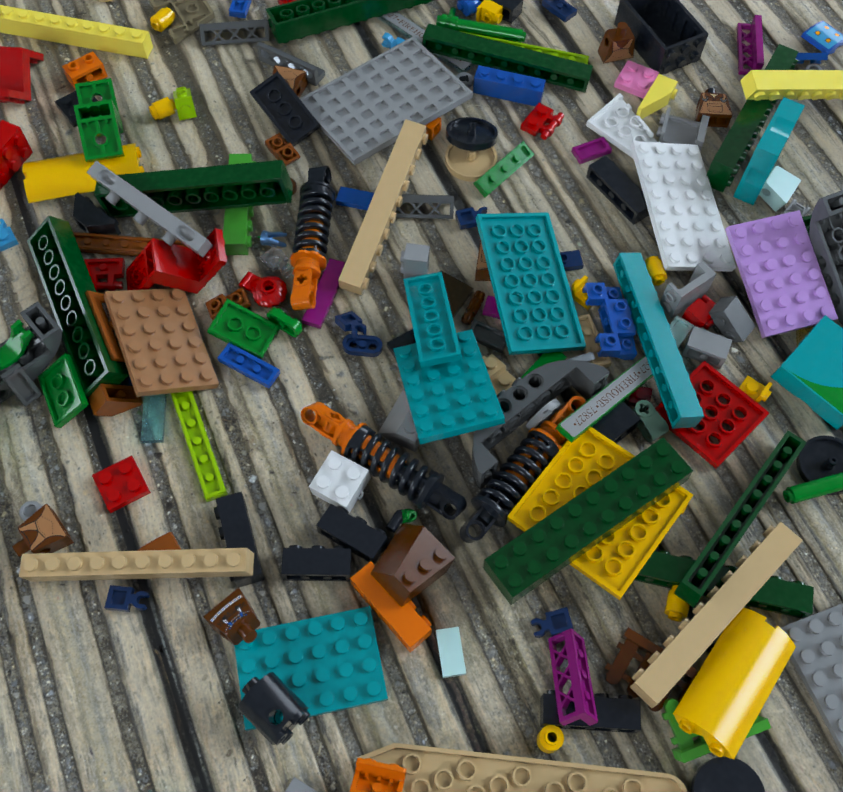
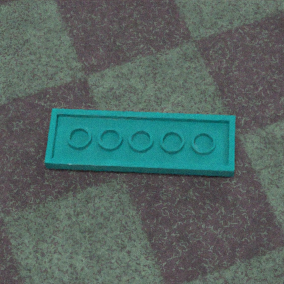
[403,272,462,367]

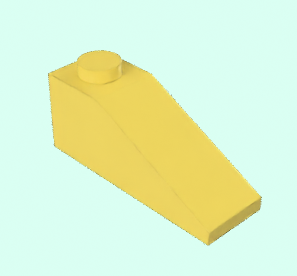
[636,74,678,119]

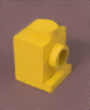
[476,0,503,25]

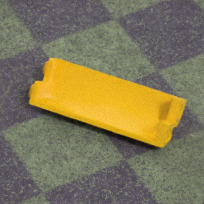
[22,143,145,203]
[673,608,796,760]

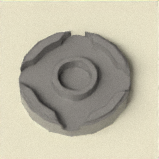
[525,398,561,430]

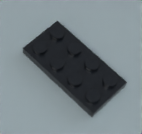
[250,71,320,147]

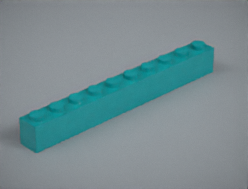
[613,253,704,429]

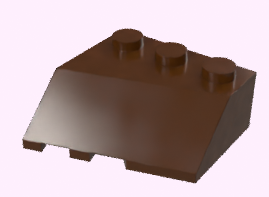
[371,523,455,607]

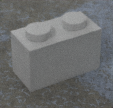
[400,243,430,279]
[682,326,732,369]

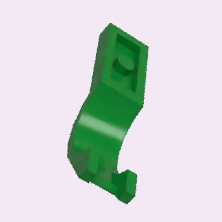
[0,320,34,370]

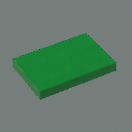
[207,299,280,360]
[38,353,89,428]

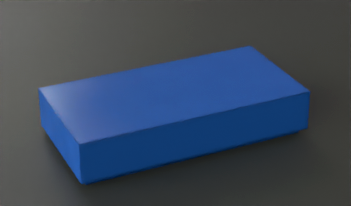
[336,186,374,211]

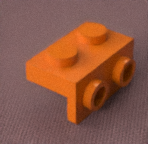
[350,758,406,792]

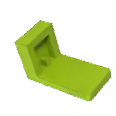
[173,87,197,121]

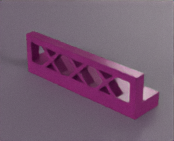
[736,15,764,75]
[548,628,598,726]

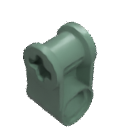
[633,400,669,442]

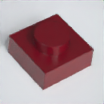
[628,386,652,410]

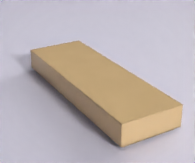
[578,313,612,368]

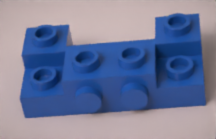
[582,283,637,360]

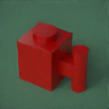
[682,295,716,330]

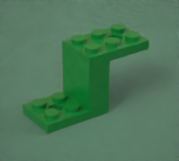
[73,78,124,162]

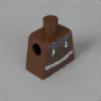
[203,587,261,645]

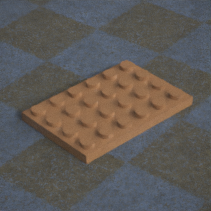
[104,288,219,397]

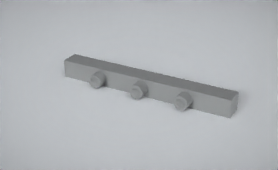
[87,161,213,257]

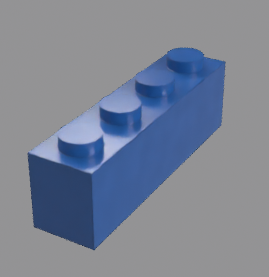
[473,65,546,107]

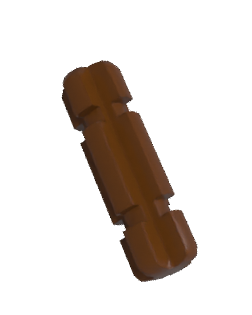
[461,290,485,325]

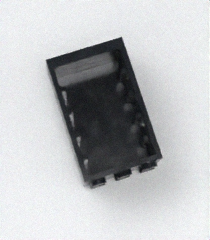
[614,0,709,75]

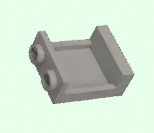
[656,107,710,151]
[660,261,716,319]

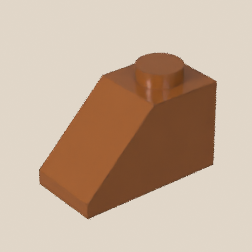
[88,384,143,416]

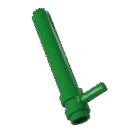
[436,7,526,43]
[783,472,843,504]

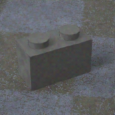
[709,296,755,343]

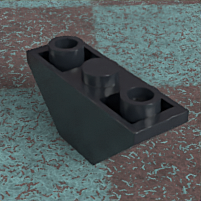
[73,192,121,235]

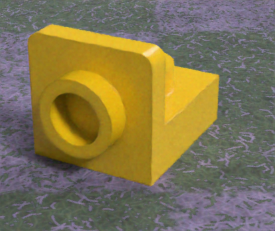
[571,275,592,310]
[739,376,773,404]

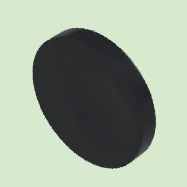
[446,117,498,151]
[796,435,843,495]
[691,756,765,792]

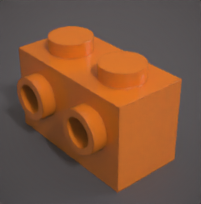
[62,51,108,90]

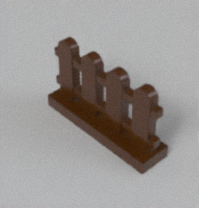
[604,627,698,712]

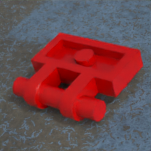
[520,103,564,140]
[84,258,125,292]

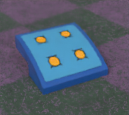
[801,21,843,55]

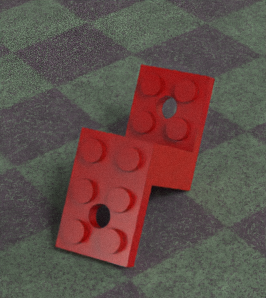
[0,46,44,104]
[126,228,227,294]

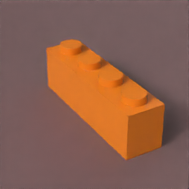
[350,561,432,653]

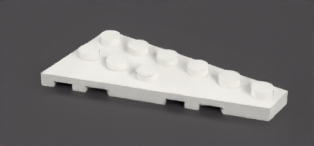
[586,93,661,159]

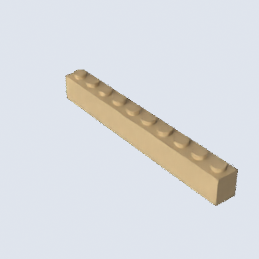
[338,119,428,295]
[630,522,803,708]
[19,548,254,582]

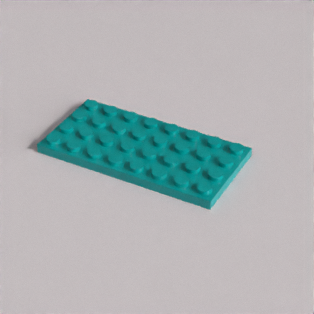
[475,212,586,355]

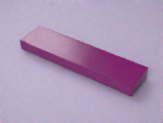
[302,258,346,329]

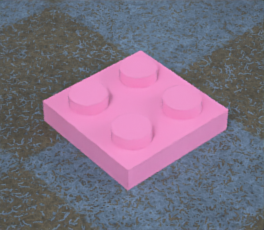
[614,60,659,99]

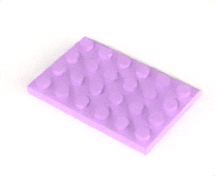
[725,210,838,338]

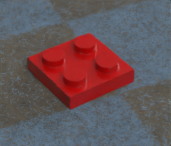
[92,455,151,513]

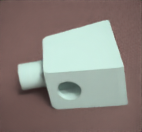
[759,166,801,212]

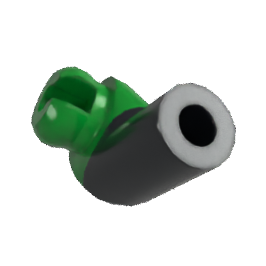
[386,508,417,533]

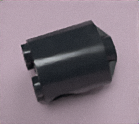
[237,672,310,745]

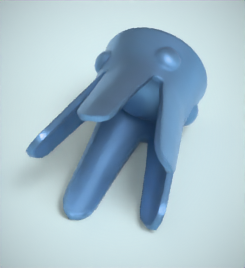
[258,230,287,252]

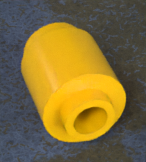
[150,7,175,32]
[148,97,176,120]
[645,256,667,286]
[664,585,690,622]
[536,725,564,754]

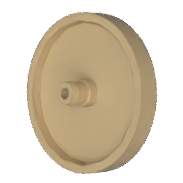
[445,144,497,182]

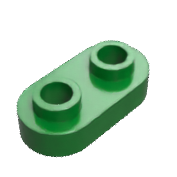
[266,308,303,338]

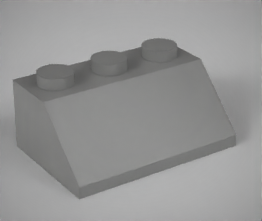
[378,389,420,452]

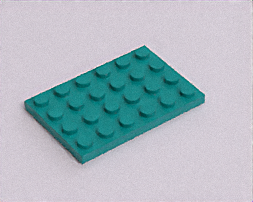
[393,329,505,445]
[234,606,388,731]

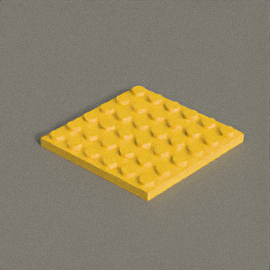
[507,427,693,600]

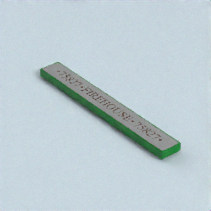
[556,355,653,443]

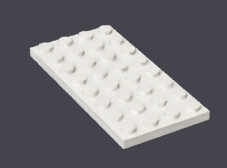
[630,141,736,272]

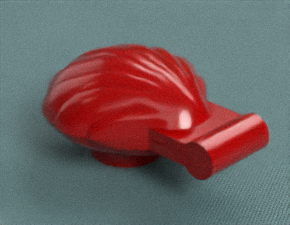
[238,271,287,308]

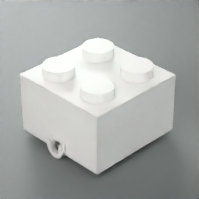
[309,450,371,514]

